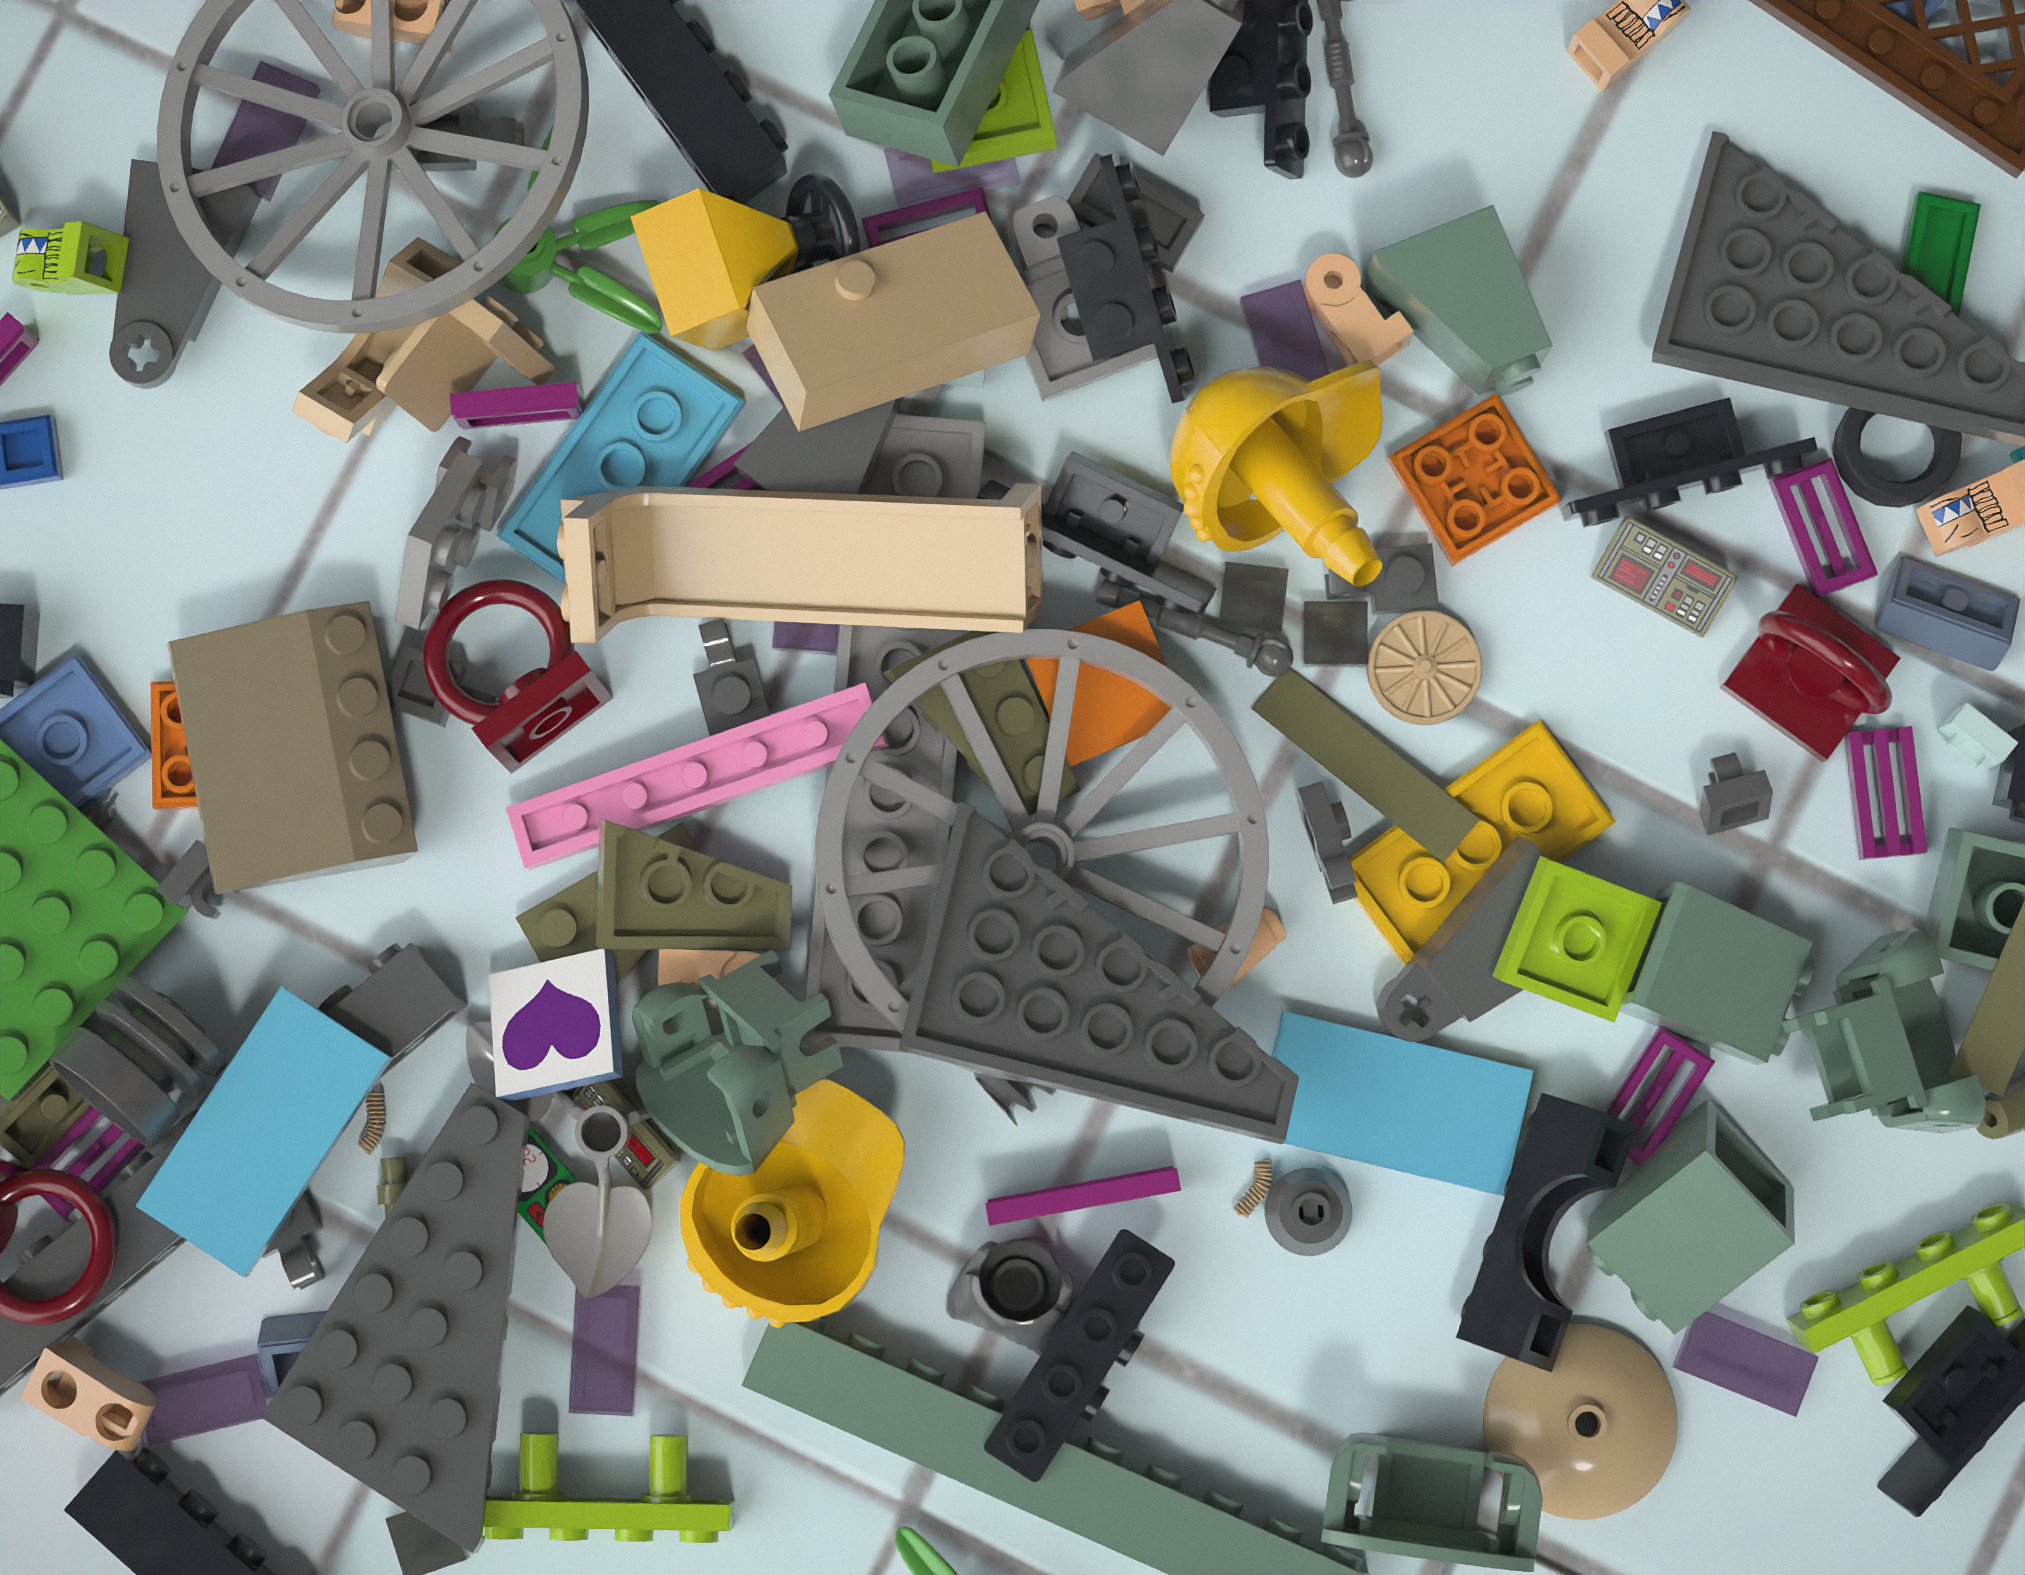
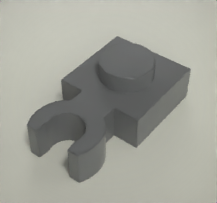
[1298,781,1358,905]

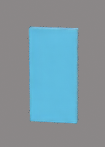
[496,331,746,584]
[136,986,393,1277]
[1272,1011,1534,1196]

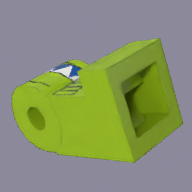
[12,221,129,295]

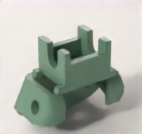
[1782,927,1986,1133]
[632,949,844,1176]
[1321,1432,1543,1572]

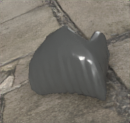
[946,1237,1073,1356]

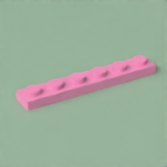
[506,682,889,870]

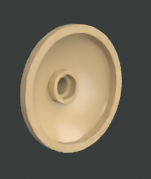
[1483,1323,1678,1520]

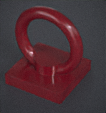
[423,579,613,774]
[1719,583,1901,762]
[0,1158,118,1326]

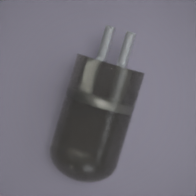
[85,796,117,833]

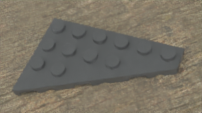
[1652,131,2025,447]
[898,802,1299,1145]
[261,1082,530,1553]

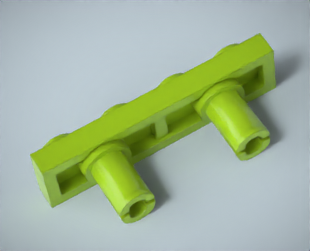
[1786,1202,2025,1386]
[484,1432,735,1543]

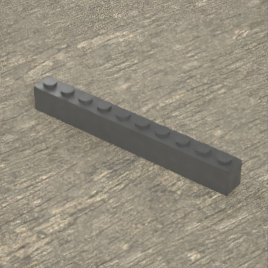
[0,943,468,1397]

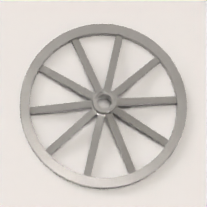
[157,0,589,333]
[815,629,1269,1082]

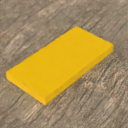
[1349,719,1616,967]

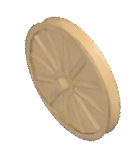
[1367,610,1482,725]

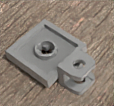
[1012,195,1158,402]
[395,436,518,630]

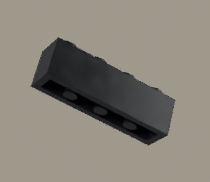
[576,0,789,205]
[64,1446,275,1575]

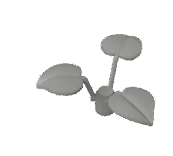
[466,1020,653,1299]

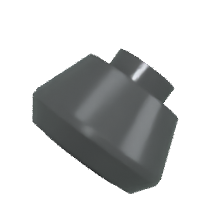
[1264,1168,1352,1256]

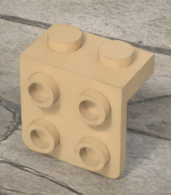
[376,296,556,432]

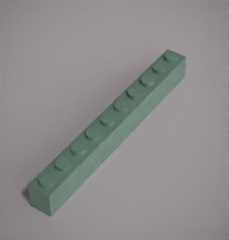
[741,1317,1370,1575]

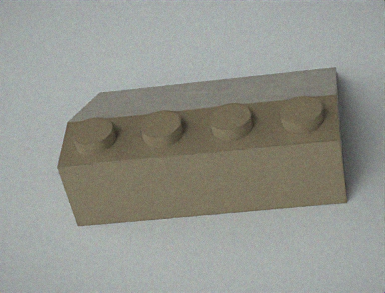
[167,601,418,894]

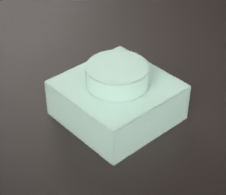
[1937,702,2018,769]

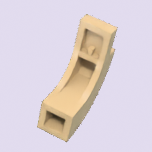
[292,237,462,444]

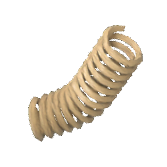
[358,1090,386,1155]
[1233,1159,1273,1218]

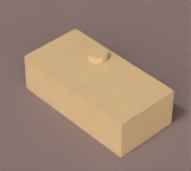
[746,211,1041,432]

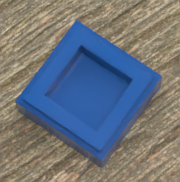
[0,415,64,490]

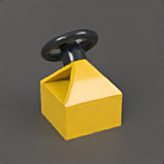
[631,173,860,351]

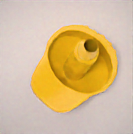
[1170,359,1383,587]
[680,1079,906,1328]

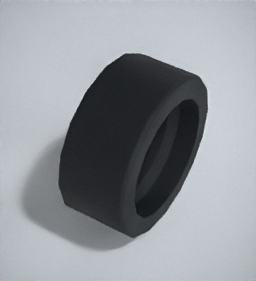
[1833,407,1962,508]

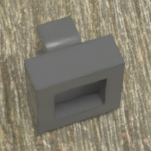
[1699,752,1773,836]
[156,839,240,919]

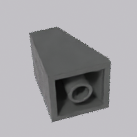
[1052,0,1246,156]

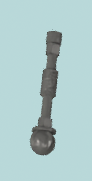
[1316,0,1374,178]
[1096,578,1294,677]

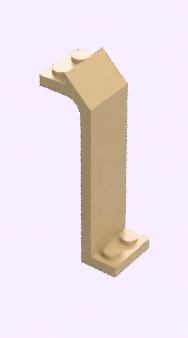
[557,483,1043,644]

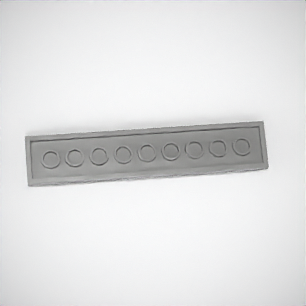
[802,414,986,1053]

